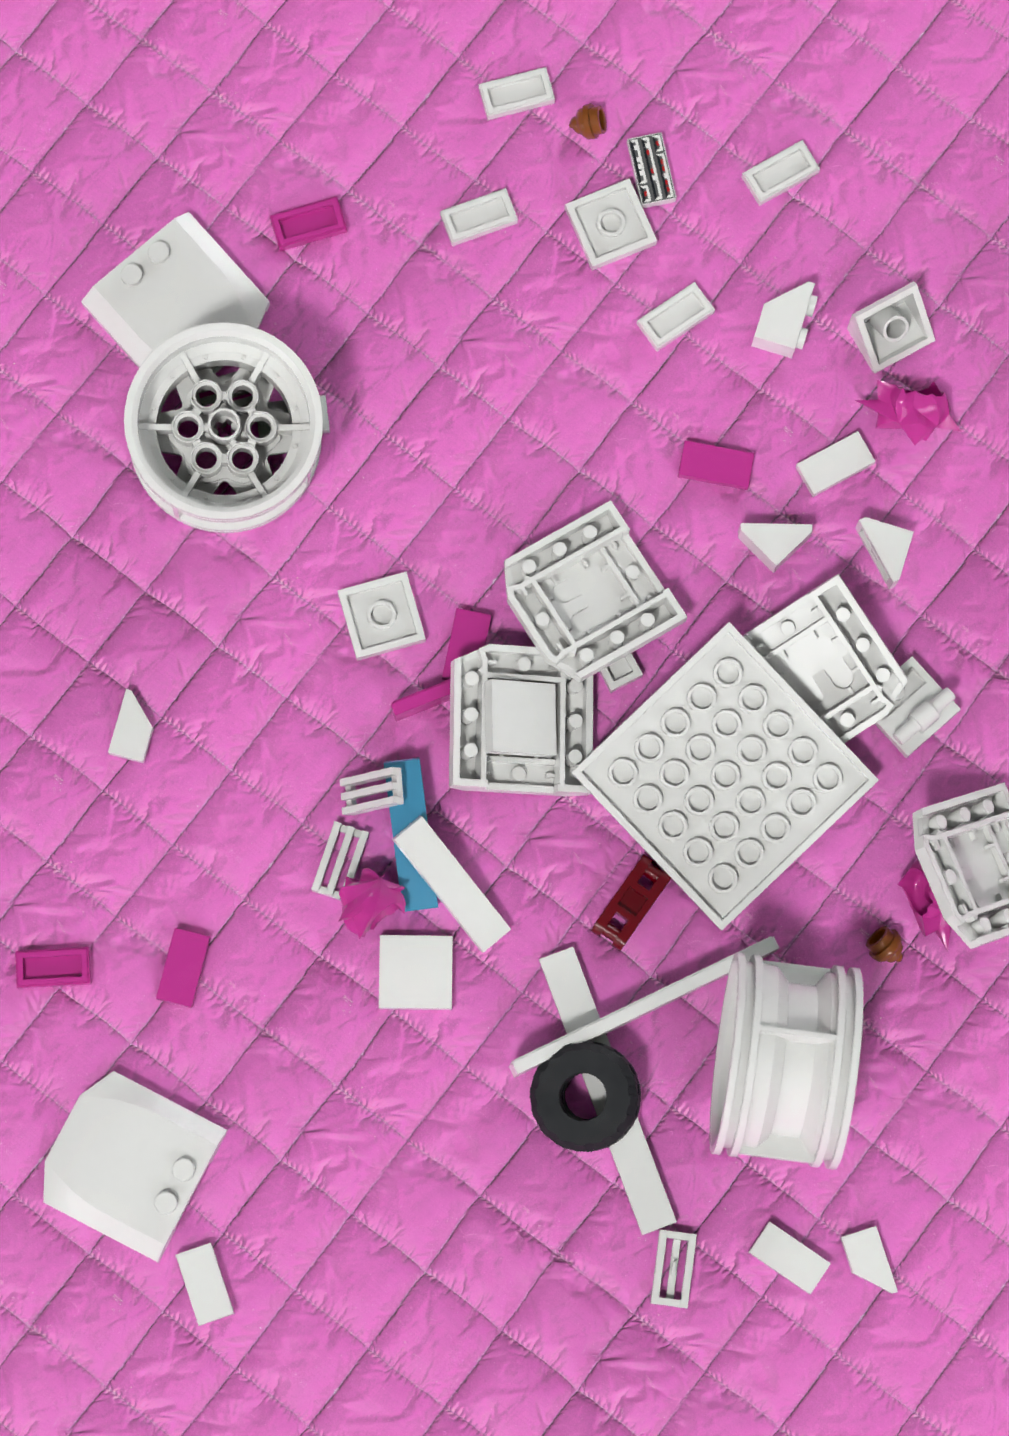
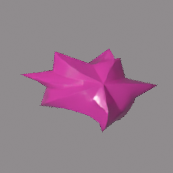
[854,380,961,445]
[897,860,951,952]
[339,868,406,939]

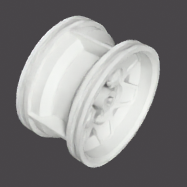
[124,322,323,533]
[709,952,863,1170]

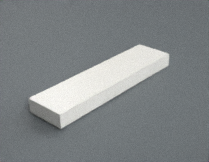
[392,816,511,952]

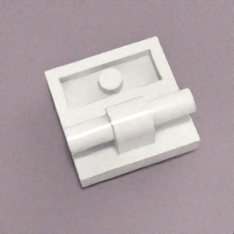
[875,656,961,758]

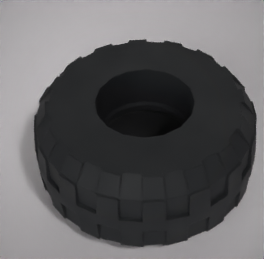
[529,1041,641,1152]

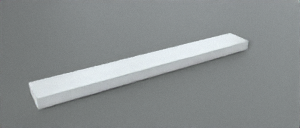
[509,936,779,1078]
[539,947,677,1235]

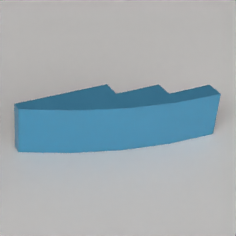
[384,757,438,912]

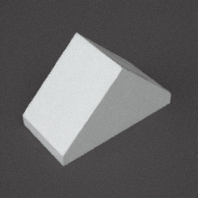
[855,517,914,590]
[738,523,812,573]

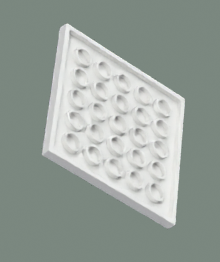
[571,622,879,931]

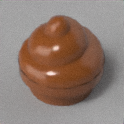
[569,104,607,140]
[866,926,903,963]

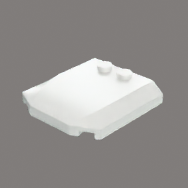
[81,212,270,390]
[504,500,687,683]
[742,574,908,743]
[449,644,593,796]
[912,782,1009,949]
[43,1071,228,1263]

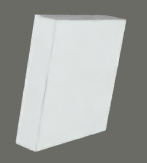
[565,178,657,271]
[337,572,426,661]
[485,679,557,758]
[379,935,453,1010]

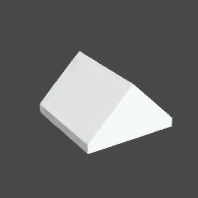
[847,281,936,373]

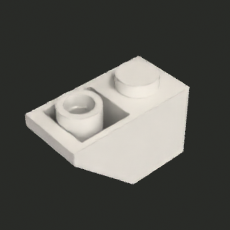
[751,281,818,358]

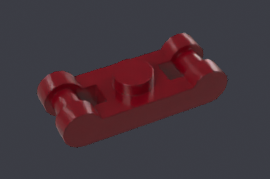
[590,854,671,951]

